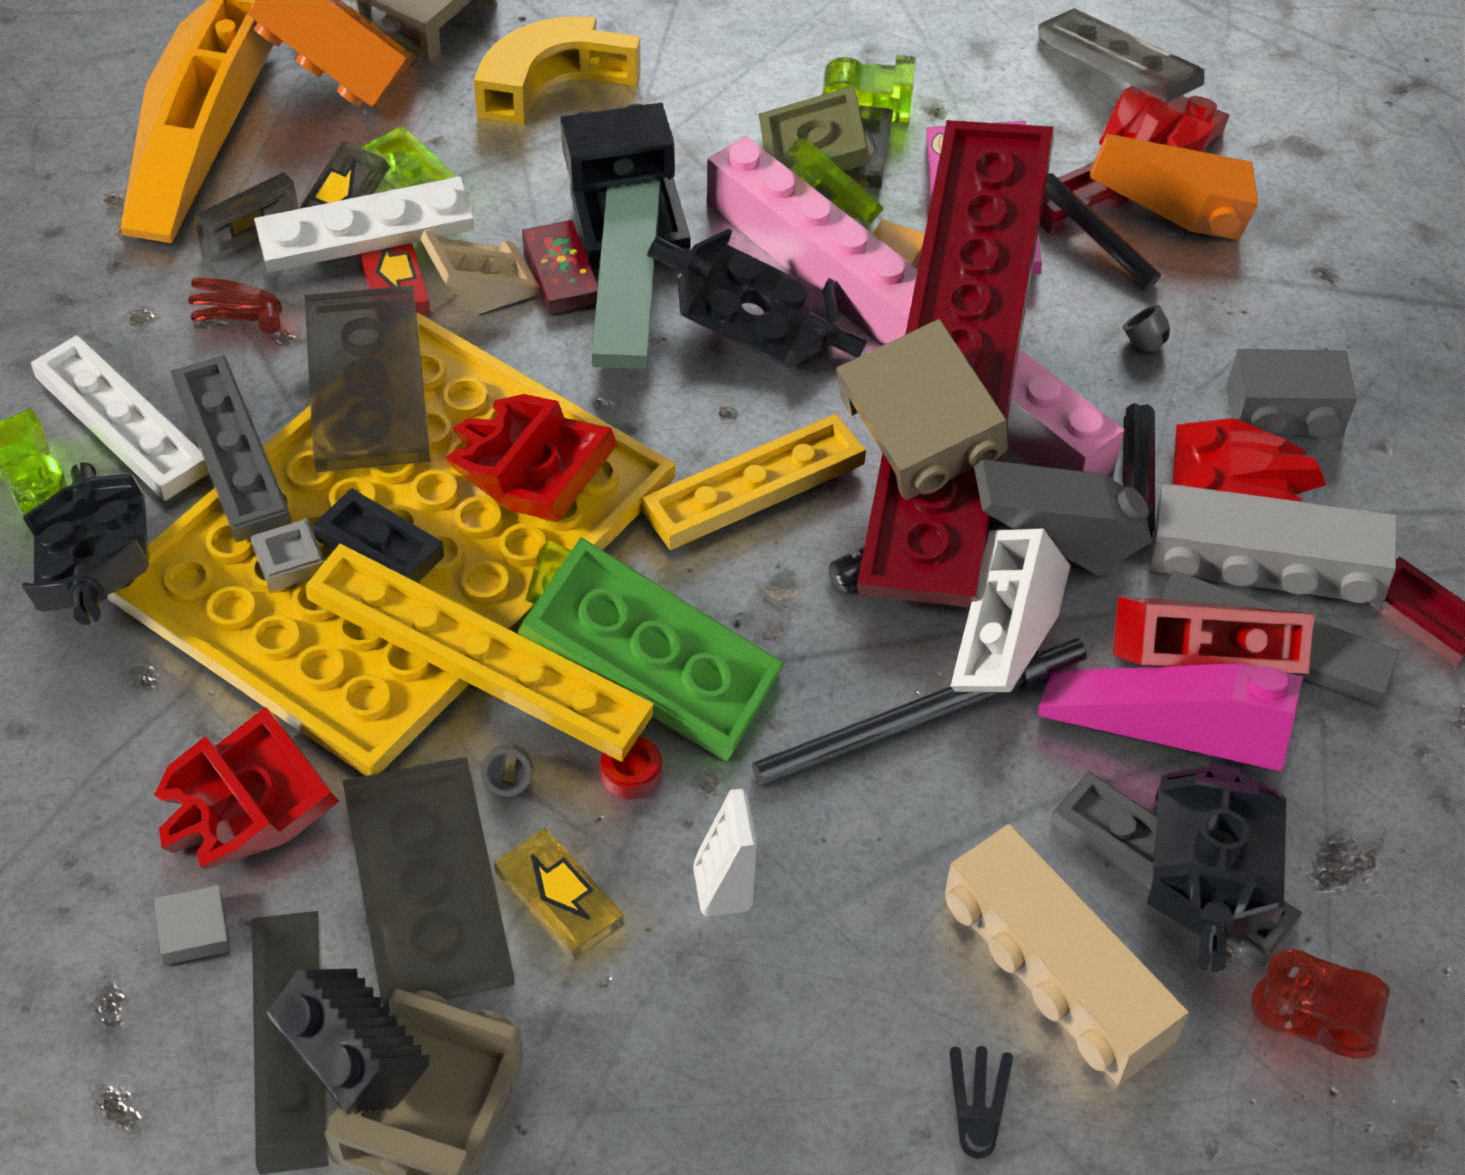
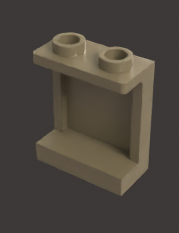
[350,0,497,62]
[836,319,1008,500]
[324,989,523,1175]

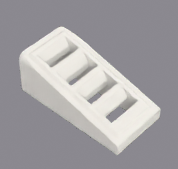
[693,789,757,917]

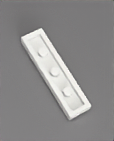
[254,176,474,273]
[31,335,209,501]

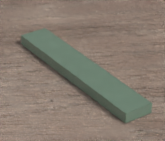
[592,179,661,369]

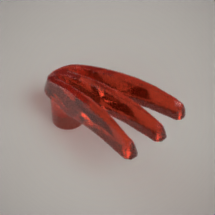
[188,278,283,333]

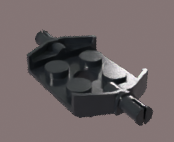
[647,229,869,368]
[22,462,149,625]
[1147,755,1287,972]

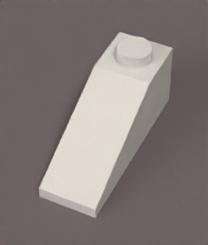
[951,529,1070,692]

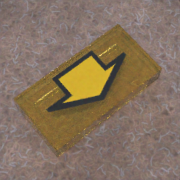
[494,827,624,962]

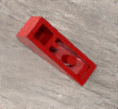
[1113,596,1315,674]

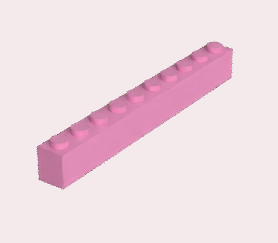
[706,136,1124,477]

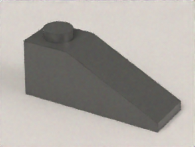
[974,459,1152,576]

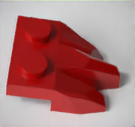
[1099,78,1230,152]
[445,394,617,522]
[1173,418,1326,502]
[154,707,339,869]

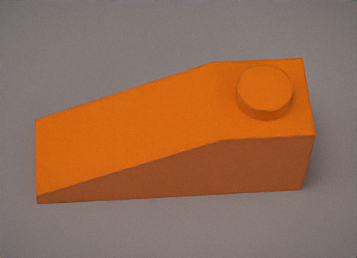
[1090,134,1259,240]

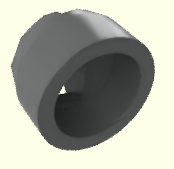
[1122,305,1170,351]
[481,743,534,797]

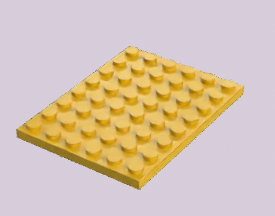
[108,313,675,781]

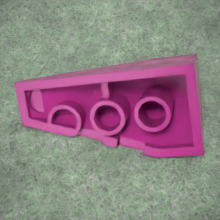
[1038,663,1303,772]

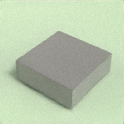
[250,519,325,592]
[153,885,230,966]

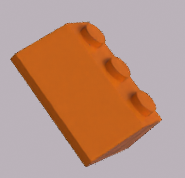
[247,0,416,108]

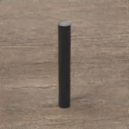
[1045,173,1161,289]

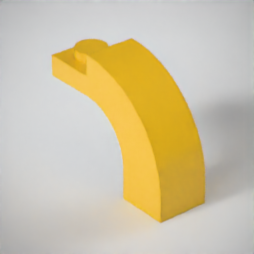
[474,16,641,125]

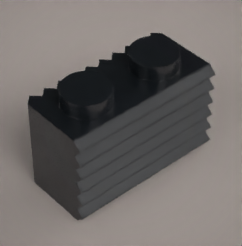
[560,102,675,193]
[267,968,430,1116]

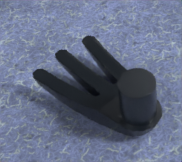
[950,1046,1014,1159]

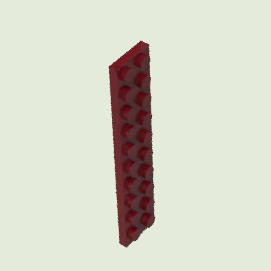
[857,120,1054,607]

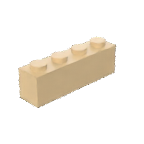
[944,824,1189,1086]

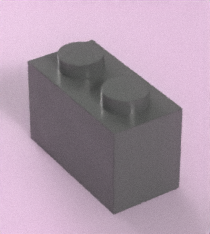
[1227,349,1357,437]

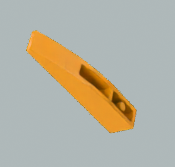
[120,0,273,243]

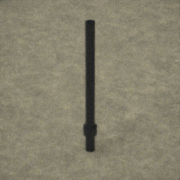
[752,638,1087,786]

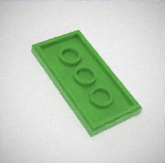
[518,537,785,762]

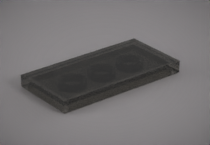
[304,285,431,472]
[343,756,515,1012]

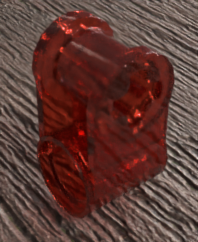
[1251,949,1390,1059]

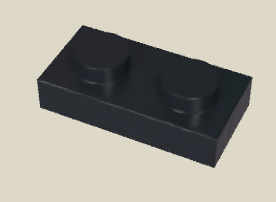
[313,488,445,583]

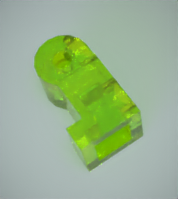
[822,55,916,124]
[0,408,67,515]

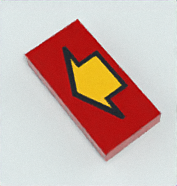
[359,243,431,324]

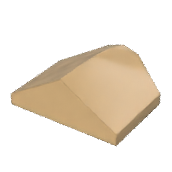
[420,230,540,314]

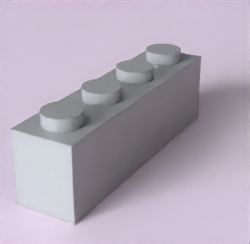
[1150,483,1397,605]

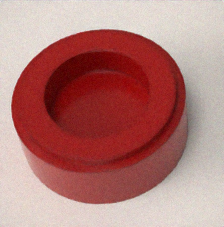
[600,736,662,800]

